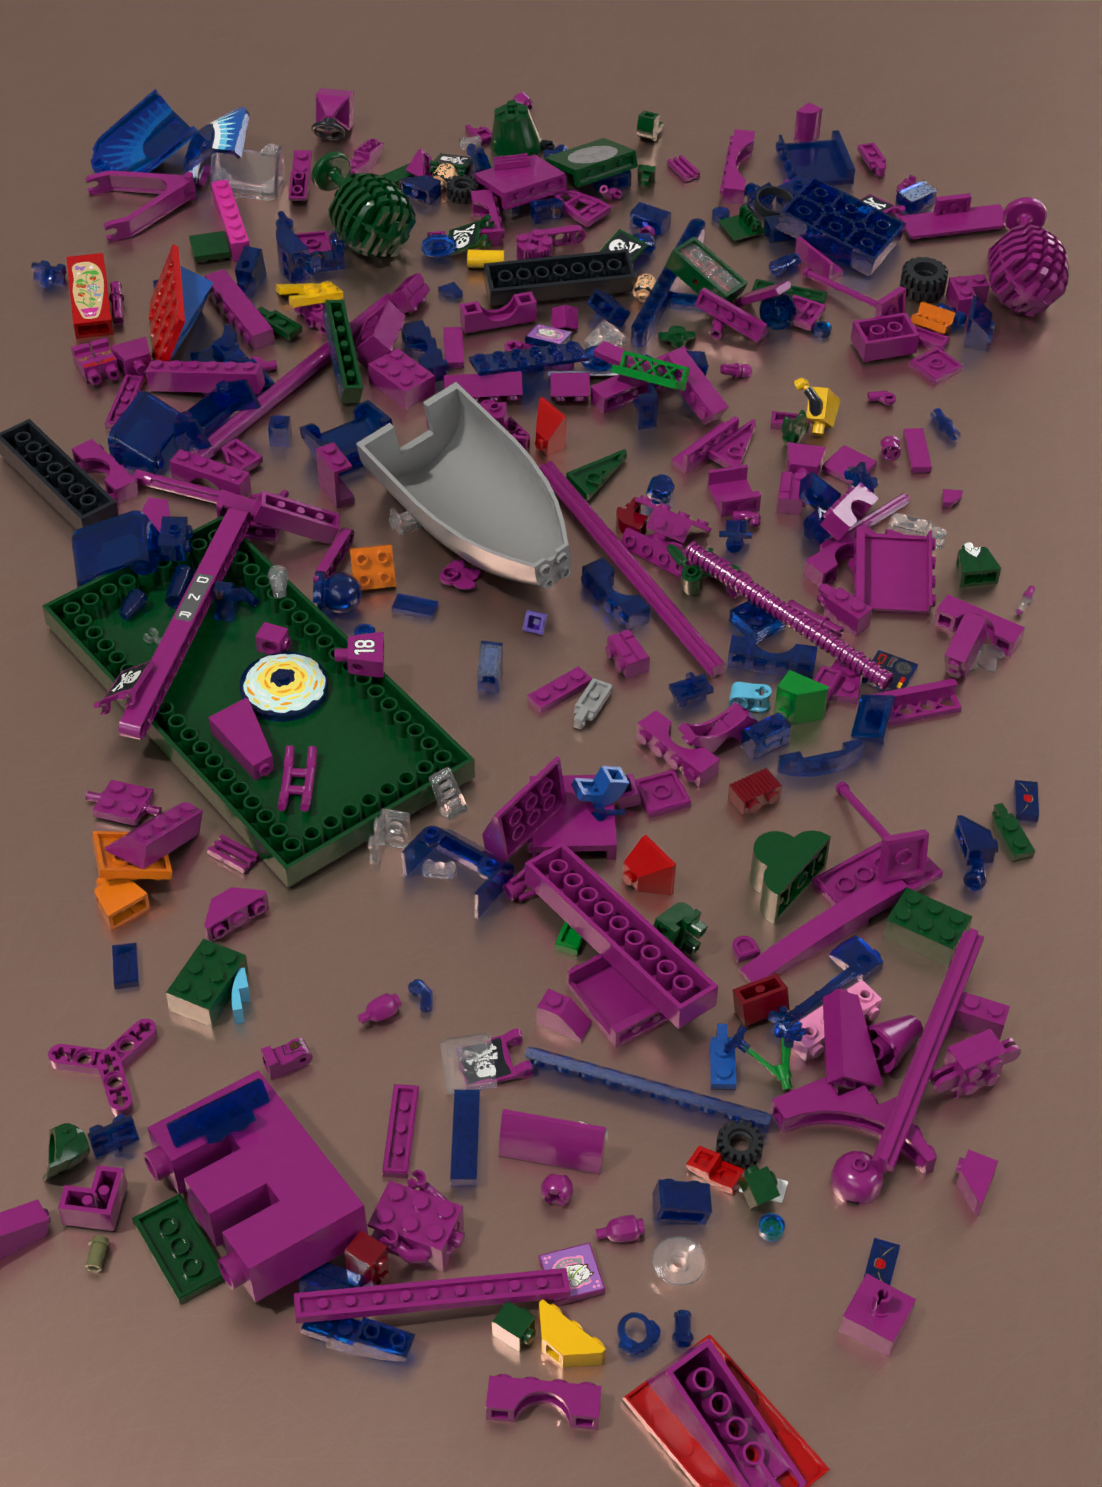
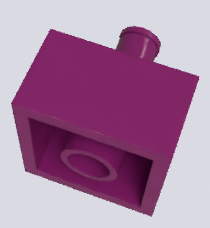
[839,1274,916,1358]

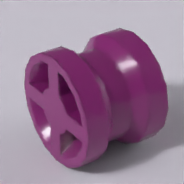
[880,436,901,461]

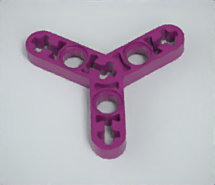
[48,1018,157,1117]

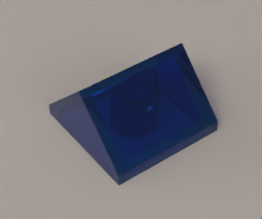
[851,695,895,745]

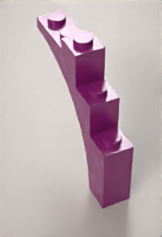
[770,1077,937,1175]

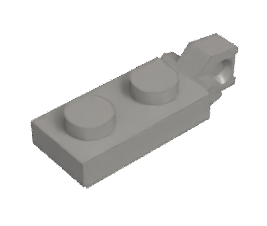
[573,678,613,730]

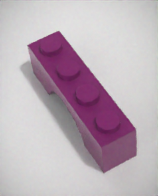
[471,190,505,247]
[460,292,537,333]
[72,439,138,505]
[169,449,251,497]
[820,482,879,541]
[804,524,877,587]
[934,595,1025,658]
[636,710,720,788]
[486,1374,602,1430]

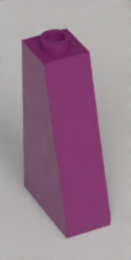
[208,698,274,780]
[823,989,882,1091]
[0,1200,51,1260]

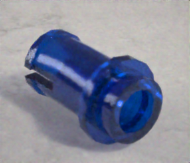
[672,1310,694,1348]

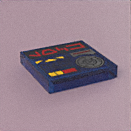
[861,650,919,691]

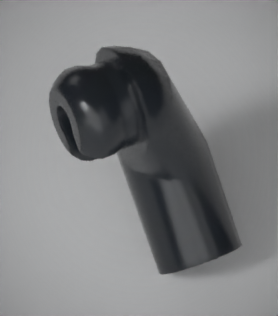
[541,140,555,152]

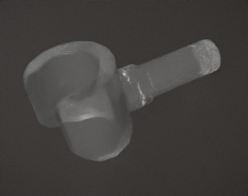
[143,628,161,644]

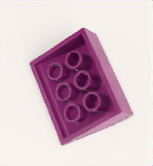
[482,756,567,862]

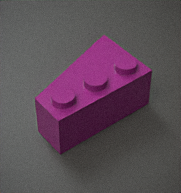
[216,489,283,542]

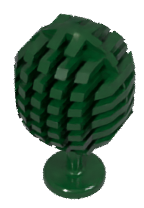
[312,151,416,258]

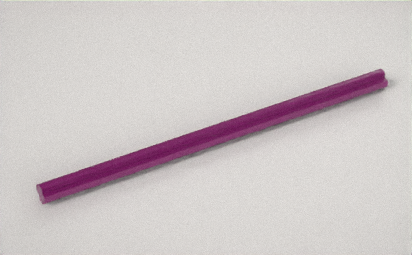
[190,293,396,459]
[539,461,726,678]

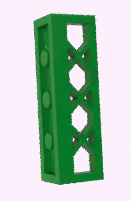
[611,350,690,391]

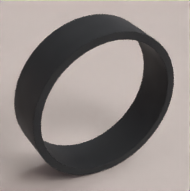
[754,186,795,221]

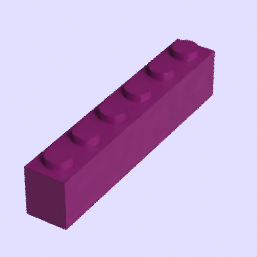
[204,269,274,351]
[590,346,697,414]
[145,360,265,394]

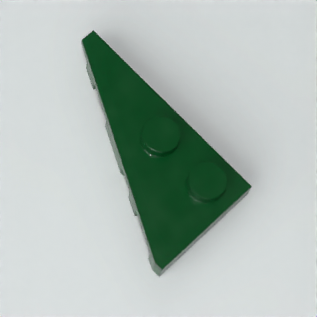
[566,449,627,501]

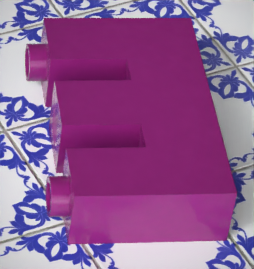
[143,1070,368,1303]

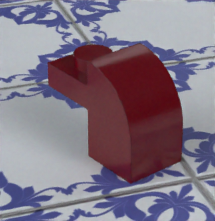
[616,497,648,537]

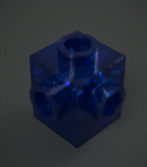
[803,507,831,544]

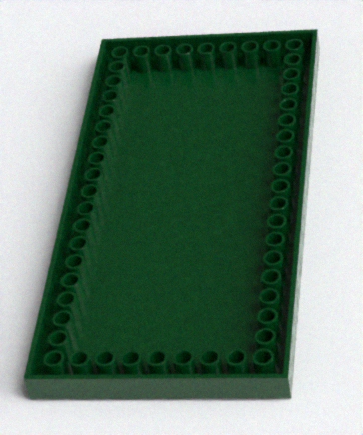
[42,515,475,887]

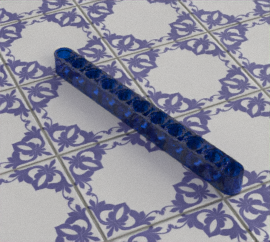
[631,218,705,347]

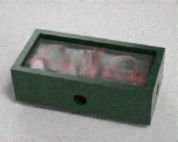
[665,236,748,303]

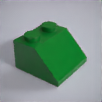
[773,670,829,725]

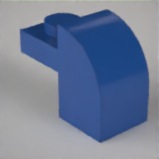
[571,766,629,808]

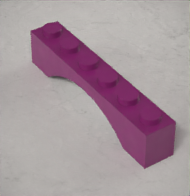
[720,129,755,205]

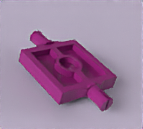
[86,780,162,826]

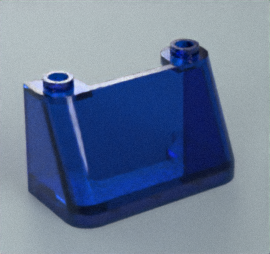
[108,390,191,474]
[299,400,393,476]
[71,510,163,587]

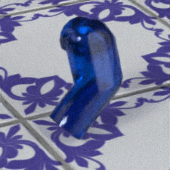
[543,144,567,159]
[408,979,433,1013]

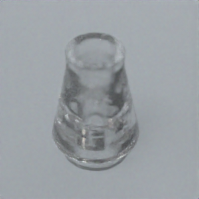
[267,565,289,598]

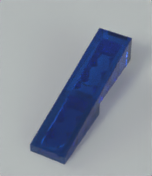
[450,1089,480,1187]

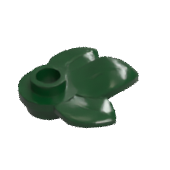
[658,325,696,348]
[781,410,809,447]

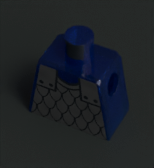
[235,246,267,292]

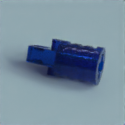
[769,253,802,277]

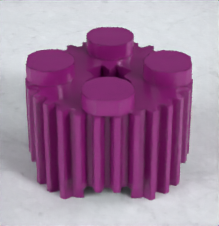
[516,229,553,260]

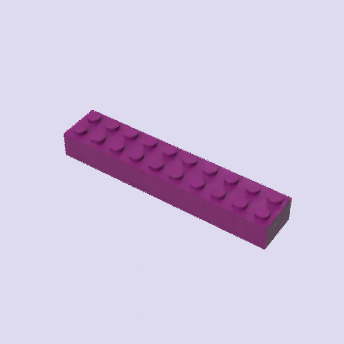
[525,842,718,1029]

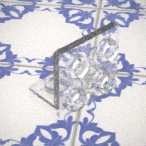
[368,809,411,873]

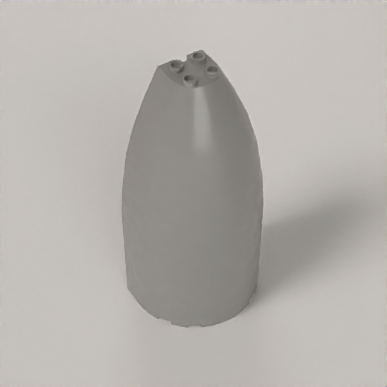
[356,382,571,589]

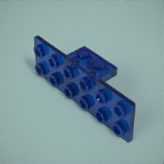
[469,341,589,376]

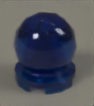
[313,571,363,614]

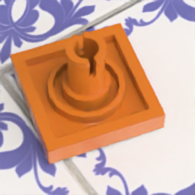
[349,544,396,591]

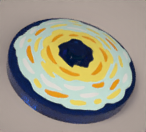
[239,652,328,722]

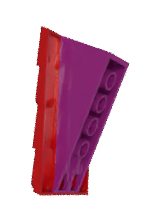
[622,1334,830,1487]

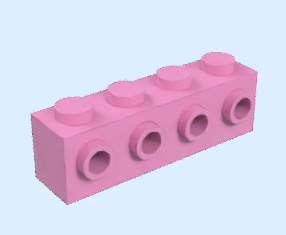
[787,980,882,1062]

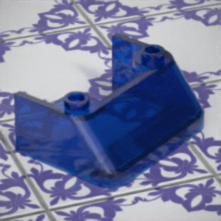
[174,379,261,451]
[401,826,515,919]

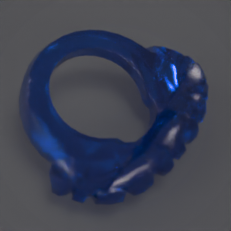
[617,1312,661,1355]

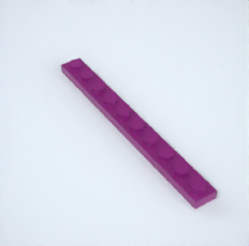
[294,1268,571,1323]

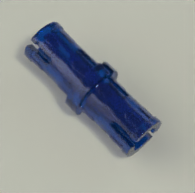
[930,408,961,442]

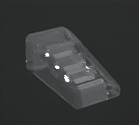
[429,767,468,820]

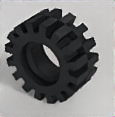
[446,174,478,204]
[716,1119,764,1169]

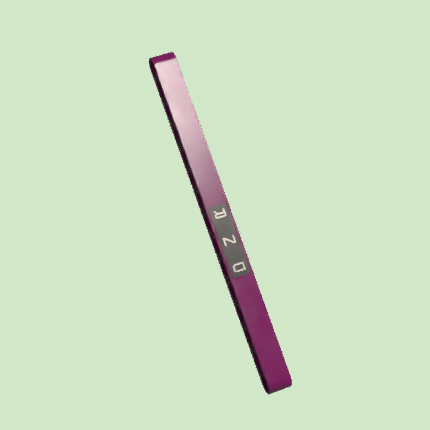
[118,508,251,740]

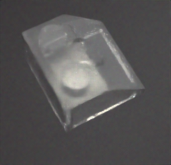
[440,1032,497,1095]

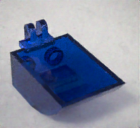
[276,221,322,284]

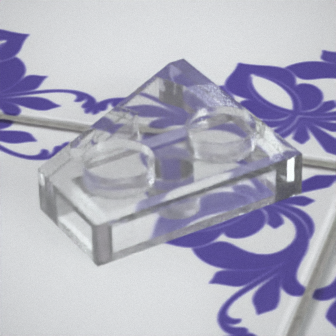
[584,319,626,351]

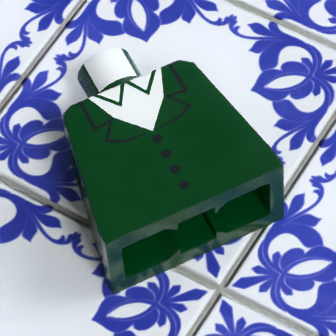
[956,542,1001,588]

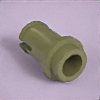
[84,1235,110,1272]

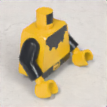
[794,378,840,436]

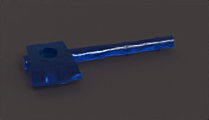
[787,935,884,1022]

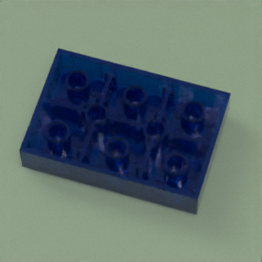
[776,176,906,277]

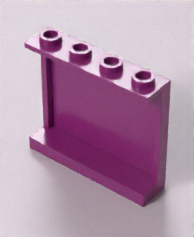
[474,154,567,210]
[854,526,936,615]
[525,775,617,860]
[567,954,668,1047]

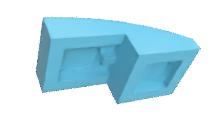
[232,967,251,1025]

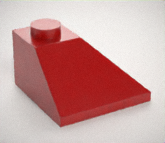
[535,397,567,457]
[622,835,676,895]

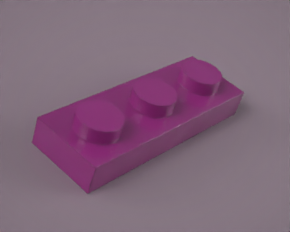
[527,666,592,713]

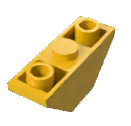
[539,1299,606,1368]

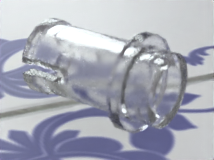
[459,135,482,150]

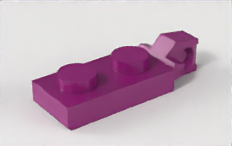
[857,142,887,177]

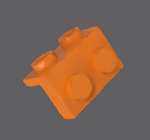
[911,302,956,335]

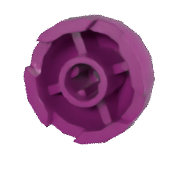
[830,1151,883,1205]

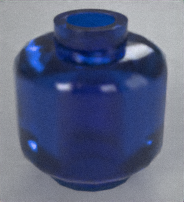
[633,233,656,257]
[646,474,675,505]

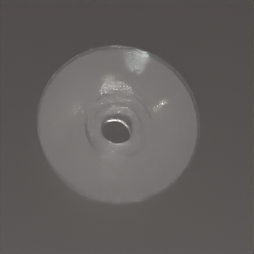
[652,1236,706,1286]

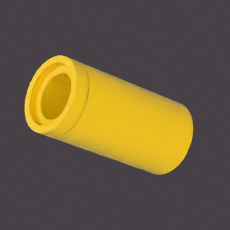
[467,249,504,268]

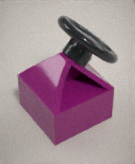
[311,88,354,141]

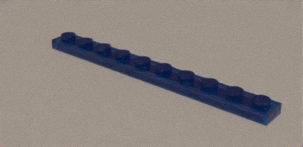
[524,1046,773,1129]

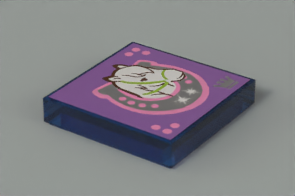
[525,324,573,351]

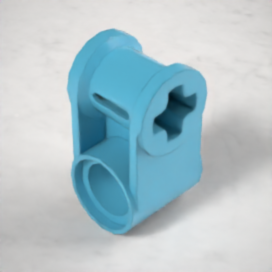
[729,682,772,713]

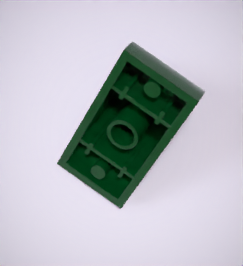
[750,830,831,924]

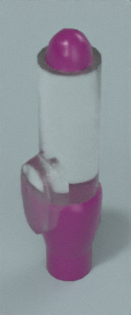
[1016,585,1035,615]

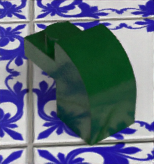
[637,110,664,141]

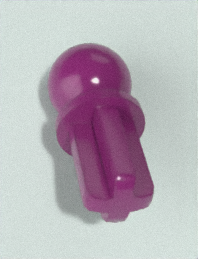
[720,363,753,378]

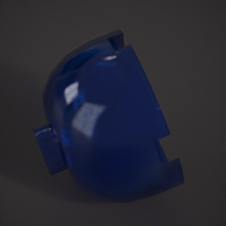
[759,292,797,330]

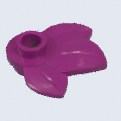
[440,559,480,590]

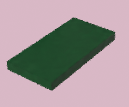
[132,1194,225,1304]

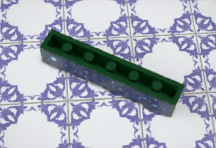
[322,300,363,403]

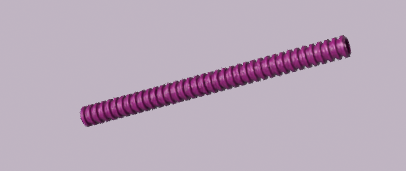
[684,542,893,690]

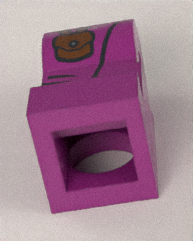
[261,1038,313,1080]

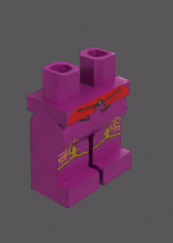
[71,338,120,386]

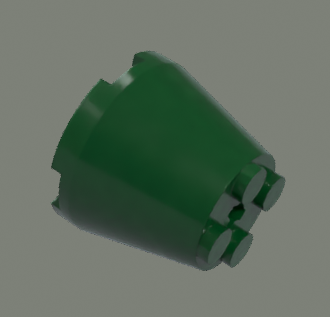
[490,100,542,157]

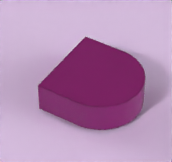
[732,936,760,963]

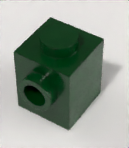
[737,1165,780,1209]
[492,1301,536,1352]

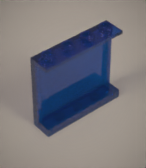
[776,130,855,189]

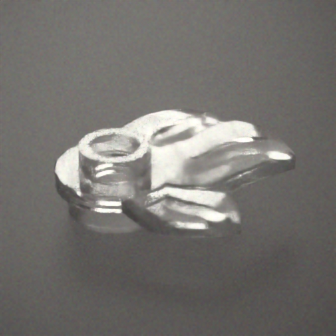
[970,643,1005,673]

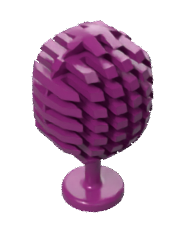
[988,197,1069,317]

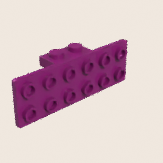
[900,193,1006,239]

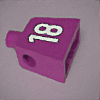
[335,632,384,677]

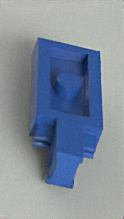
[709,1024,737,1089]

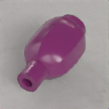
[357,993,402,1025]
[596,1215,645,1243]

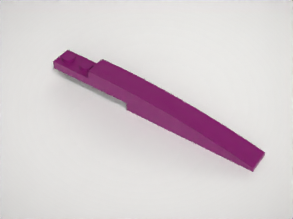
[740,857,943,983]

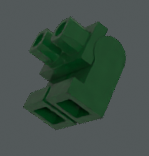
[653,902,708,955]

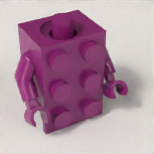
[367,1170,465,1272]

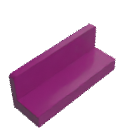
[795,236,843,280]

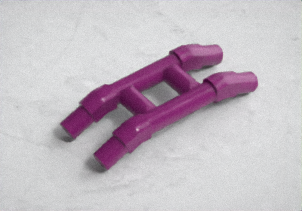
[277,745,317,812]

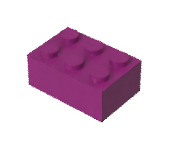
[354,301,405,369]
[851,312,919,362]
[368,348,435,410]

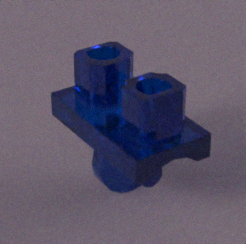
[743,182,775,212]
[31,260,67,287]
[844,462,879,493]
[719,519,753,553]
[668,672,714,707]
[87,1114,139,1157]

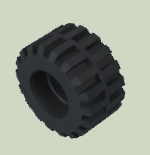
[900,257,948,302]

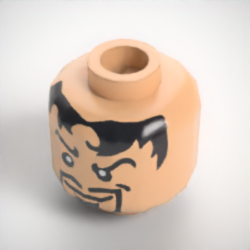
[432,163,457,190]
[633,274,658,302]

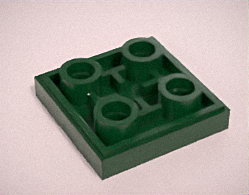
[189,231,231,262]

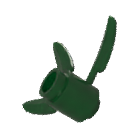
[666,544,741,596]

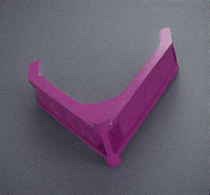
[85,170,197,242]

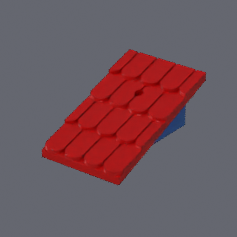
[149,244,214,361]

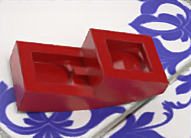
[686,1145,745,1195]

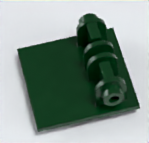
[718,205,766,241]

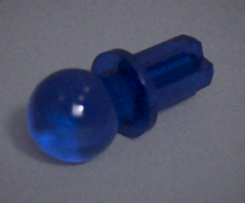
[937,303,967,326]

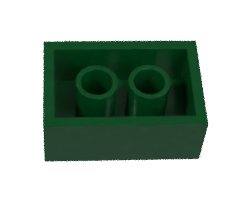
[883,887,972,967]
[166,938,248,1027]

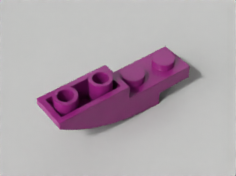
[349,138,384,174]
[288,150,312,201]

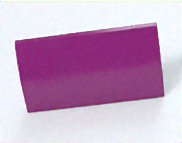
[499,1109,606,1174]

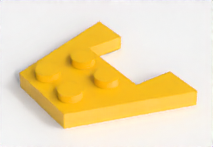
[275,281,343,308]

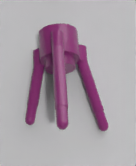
[502,850,547,902]

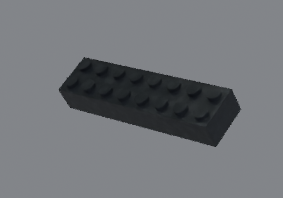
[484,249,636,306]
[0,419,120,537]

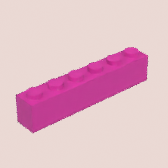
[211,180,251,262]

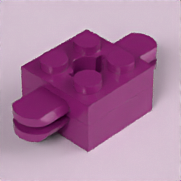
[929,1029,1021,1098]

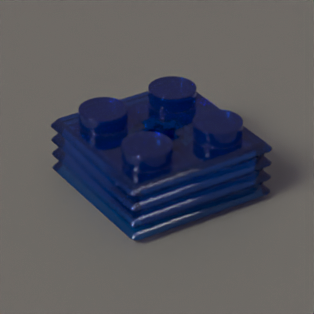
[728,600,786,644]

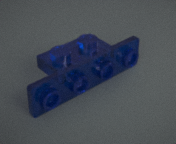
[166,1078,270,1148]

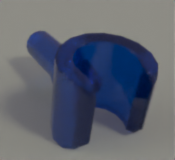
[591,803,625,822]

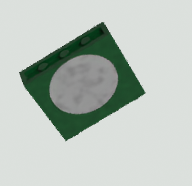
[545,138,638,187]

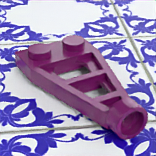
[547,188,611,227]

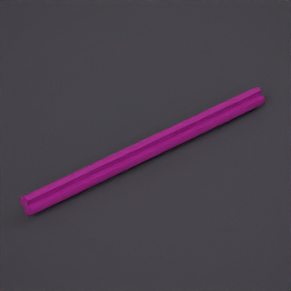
[871,928,984,1173]

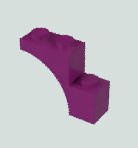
[678,702,758,754]

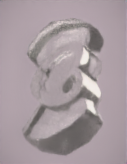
[421,859,457,880]

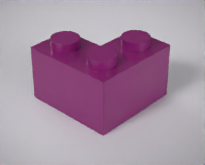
[946,274,990,318]
[58,1165,128,1231]

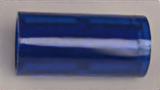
[164,565,195,610]

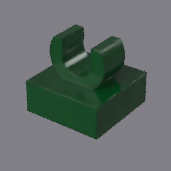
[637,164,656,187]

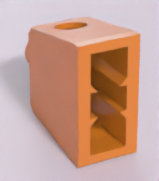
[94,877,150,930]

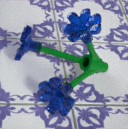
[723,1007,807,1090]

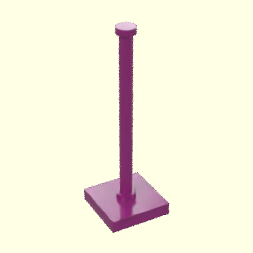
[803,267,906,317]
[835,782,929,882]

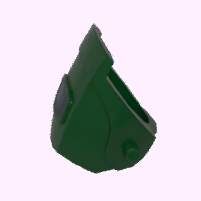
[43,1123,90,1181]

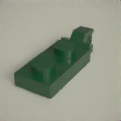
[257,306,303,340]
[992,803,1035,861]

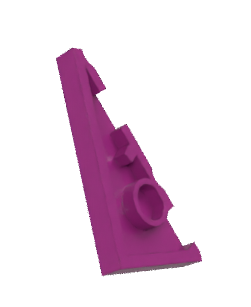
[707,419,756,468]

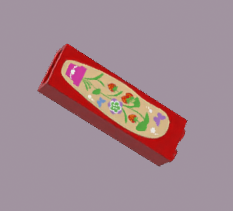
[66,253,114,339]

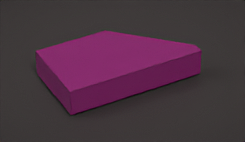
[465,124,492,146]

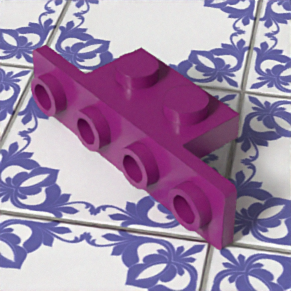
[634,495,712,543]
[621,528,694,578]

